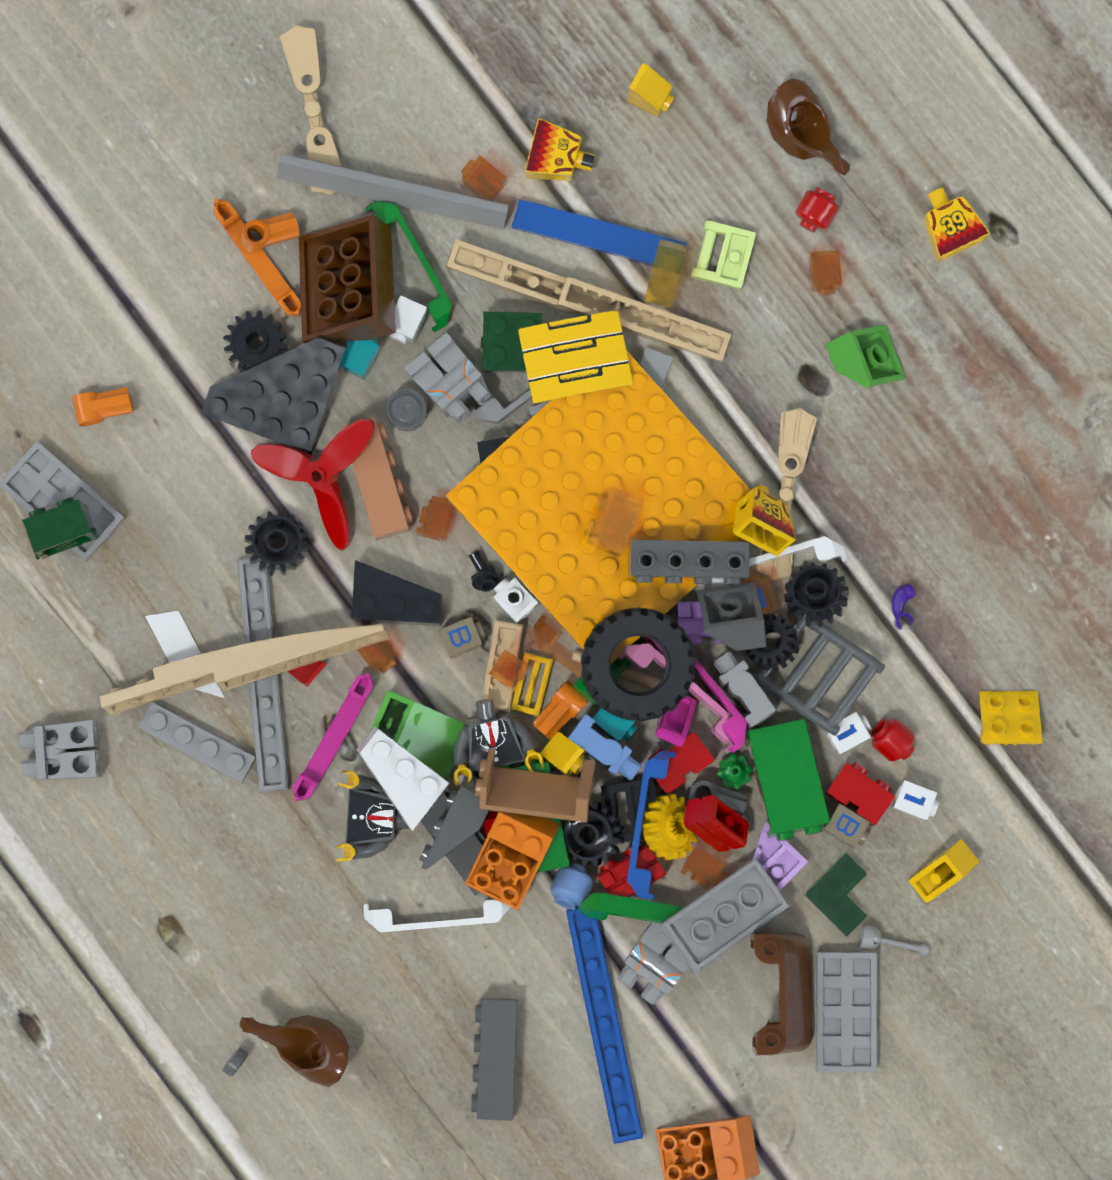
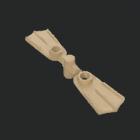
[280,25,342,195]
[756,408,817,580]

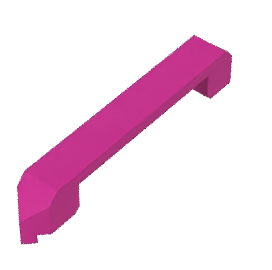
[643,637,747,752]
[293,673,374,802]

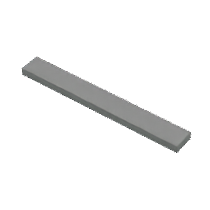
[278,154,509,229]
[237,558,289,793]

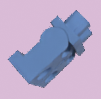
[568,714,642,780]

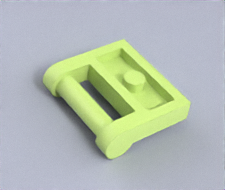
[691,221,756,290]

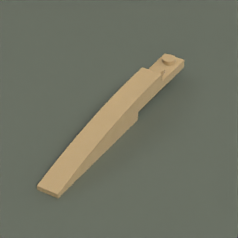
[446,239,731,362]
[100,625,391,715]

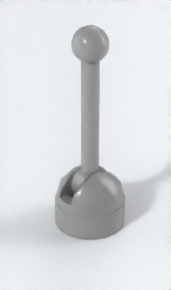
[858,924,930,956]

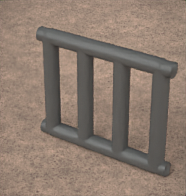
[751,615,885,736]

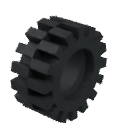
[745,614,800,671]

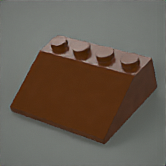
[299,214,396,343]

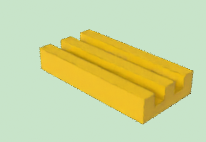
[510,652,553,717]

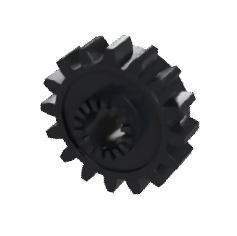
[223,310,288,371]
[244,511,309,576]
[784,562,849,627]
[561,801,624,866]

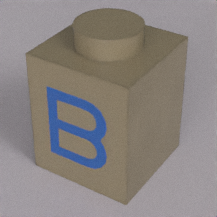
[439,617,486,659]
[823,804,871,848]

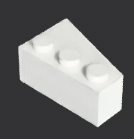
[357,727,449,831]

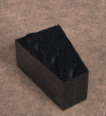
[351,560,443,626]

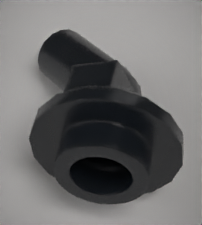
[468,550,501,592]

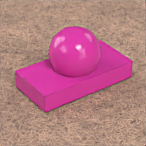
[655,696,697,747]

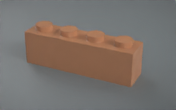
[341,416,413,541]

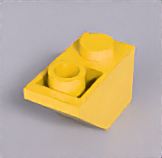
[540,731,587,776]

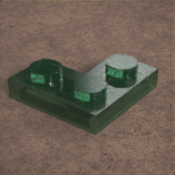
[804,853,867,937]

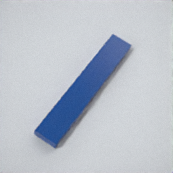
[512,199,687,273]

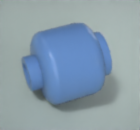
[550,863,593,910]

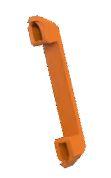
[213,198,301,317]

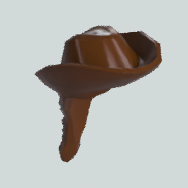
[766,78,850,176]
[239,1015,349,1087]

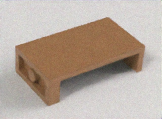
[475,748,596,822]

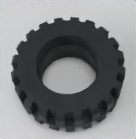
[580,608,696,721]

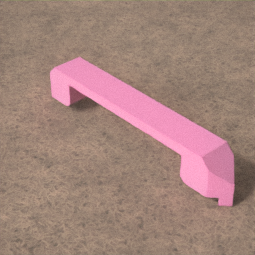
[618,644,733,752]

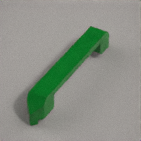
[365,201,453,332]
[578,892,685,924]

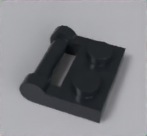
[600,779,656,844]

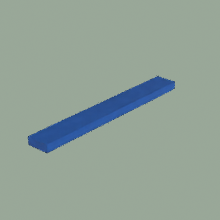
[566,907,643,1144]

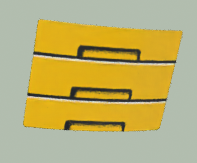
[518,310,633,403]

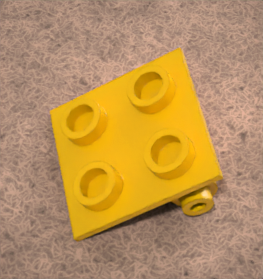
[979,691,1043,746]

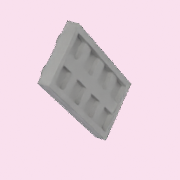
[0,441,125,562]
[816,952,877,1072]

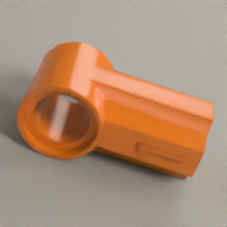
[239,212,300,253]
[72,387,134,426]
[532,680,588,740]

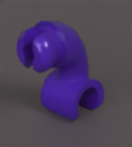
[891,584,916,630]

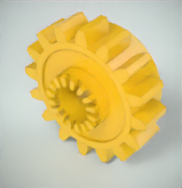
[642,794,697,860]

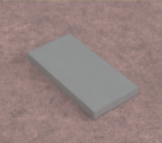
[660,858,790,974]

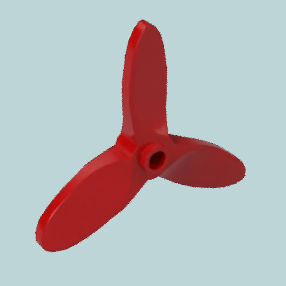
[250,418,375,551]

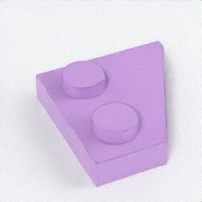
[753,822,808,891]

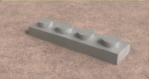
[138,702,256,783]

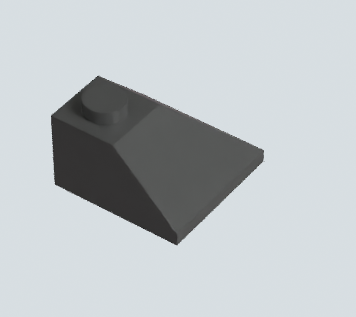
[697,582,766,651]

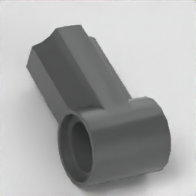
[687,781,748,816]

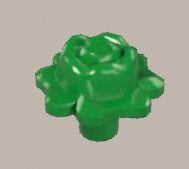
[717,754,753,790]

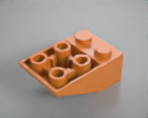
[465,811,560,910]
[656,1115,760,1180]

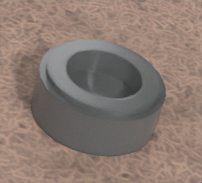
[222,1046,248,1077]

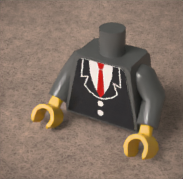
[453,699,544,786]
[334,770,410,862]

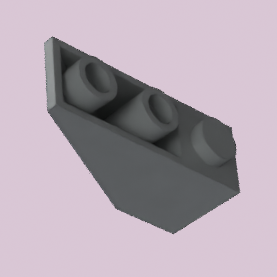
[419,787,490,870]

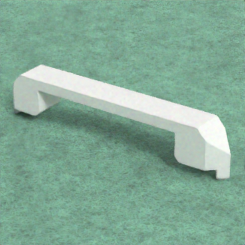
[703,536,847,590]
[363,899,511,932]

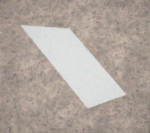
[145,611,225,698]

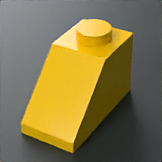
[628,63,675,118]
[908,839,980,904]

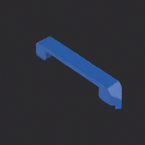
[627,751,676,900]

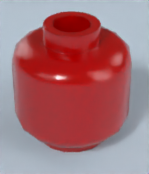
[795,187,839,233]
[871,718,915,762]

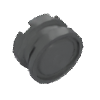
[386,388,428,432]

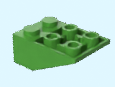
[370,690,467,780]

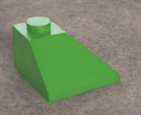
[825,324,906,388]

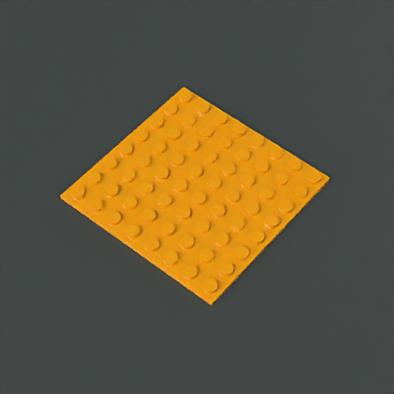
[445,350,751,664]

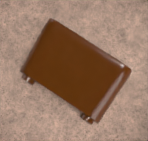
[750,933,812,1055]

